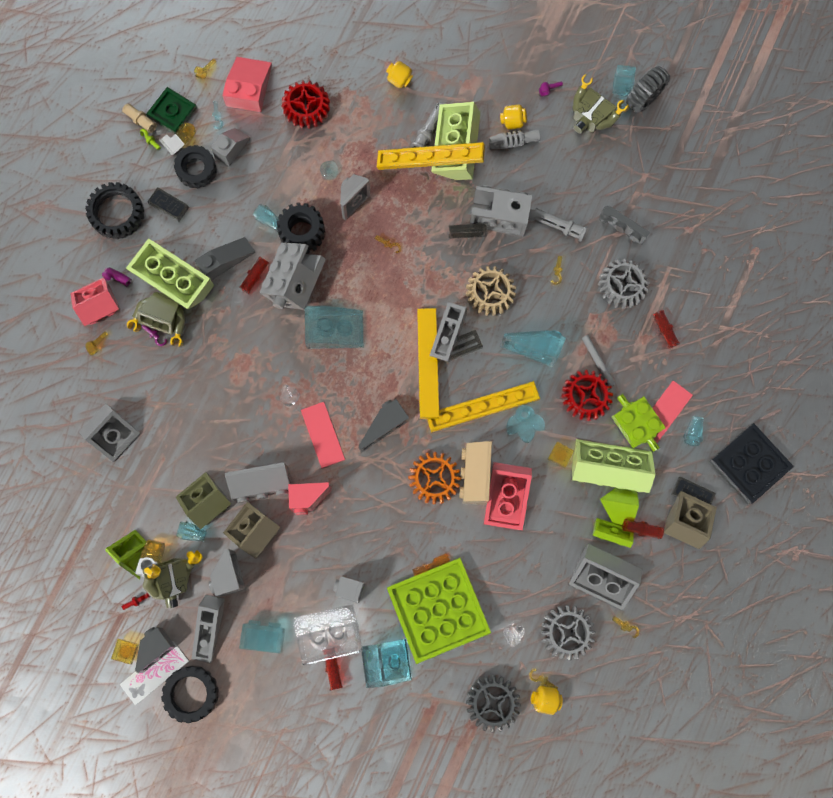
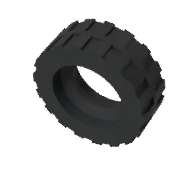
[174,145,217,189]

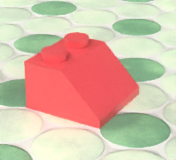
[70,278,119,326]
[288,482,332,515]

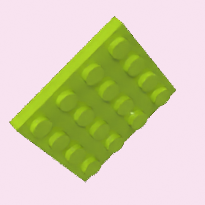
[387,558,491,664]

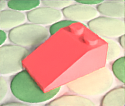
[222,57,272,112]
[484,462,532,531]

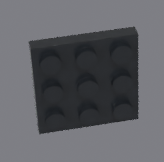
[710,423,794,505]

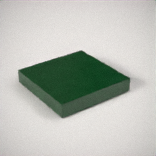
[146,87,197,135]

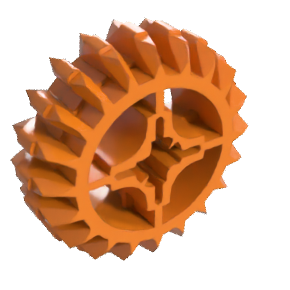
[408,452,461,505]

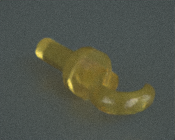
[374,235,401,253]
[551,256,562,285]
[612,616,639,638]
[529,669,558,689]

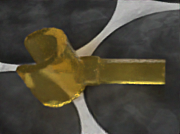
[194,59,216,79]
[85,331,108,356]

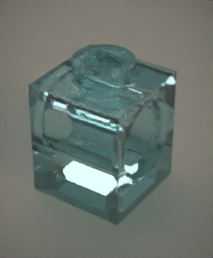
[612,65,636,96]

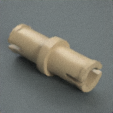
[122,103,157,133]

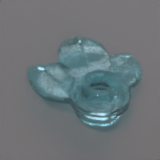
[506,405,545,443]

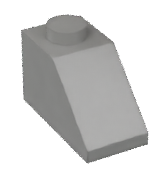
[211,128,250,167]
[333,576,365,603]

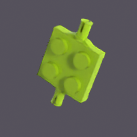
[612,394,666,452]

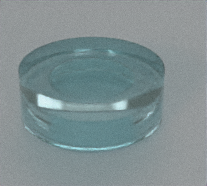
[320,161,338,180]

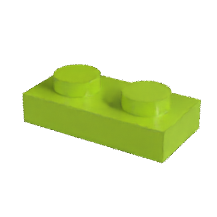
[593,518,634,548]

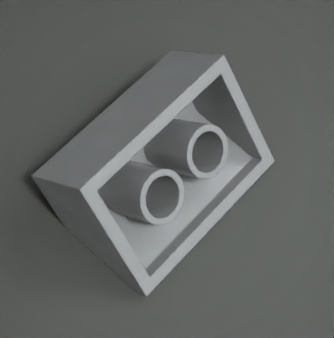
[225,462,291,503]
[569,543,643,610]

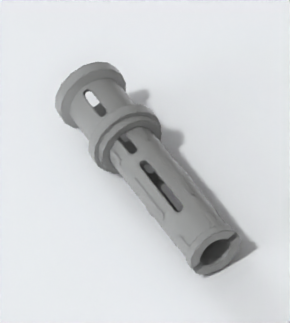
[410,103,442,148]
[534,208,588,242]

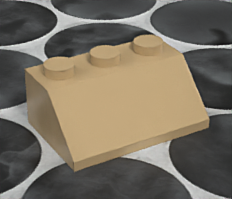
[459,441,492,505]

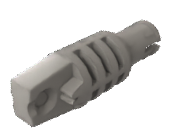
[489,130,540,149]

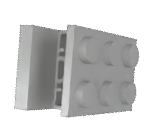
[469,185,536,236]
[259,243,326,310]

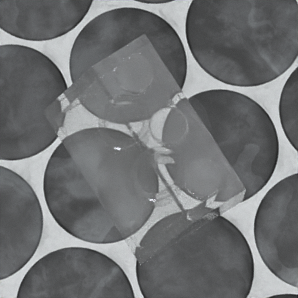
[294,604,363,665]

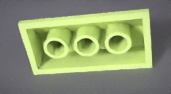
[431,102,480,180]
[126,238,214,310]
[572,439,656,493]

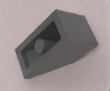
[135,627,176,673]

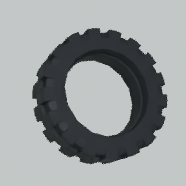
[161,666,219,723]

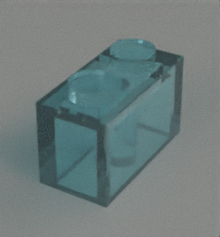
[239,620,285,653]

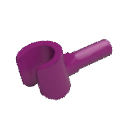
[539,81,563,96]

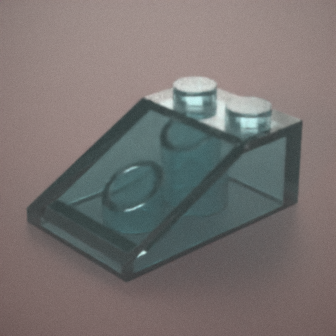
[305,306,364,349]
[500,330,566,367]

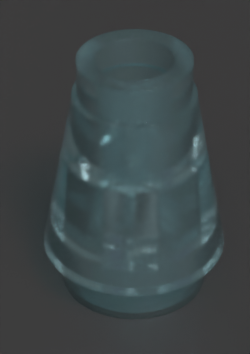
[253,204,279,230]
[683,416,703,446]
[176,521,207,542]

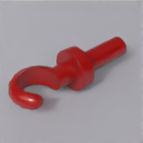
[121,593,150,610]

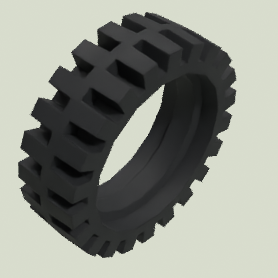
[85,182,144,239]

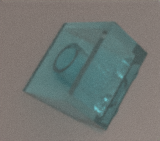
[361,639,412,688]

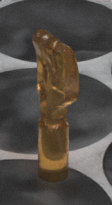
[412,553,451,576]

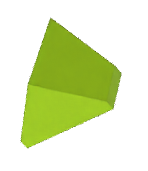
[600,487,639,527]
[105,530,148,580]

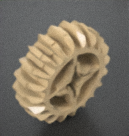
[466,266,516,316]

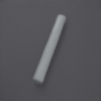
[582,335,615,386]

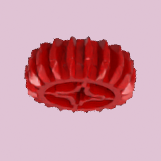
[281,80,330,129]
[561,370,613,421]

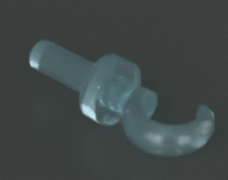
[212,101,223,129]

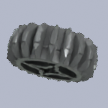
[626,66,670,113]
[466,675,521,733]

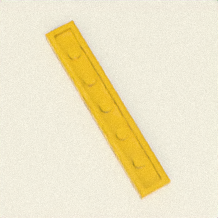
[377,142,485,170]
[417,308,439,419]
[427,381,540,433]

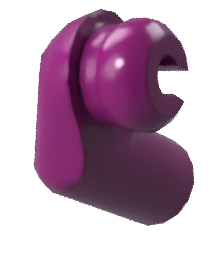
[102,267,132,287]

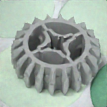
[598,258,650,309]
[541,605,596,661]

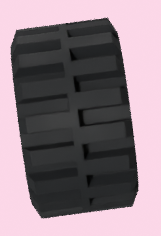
[277,202,325,254]

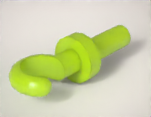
[140,129,161,150]

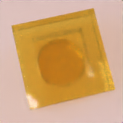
[547,442,574,468]
[111,639,139,665]

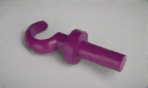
[141,325,167,346]

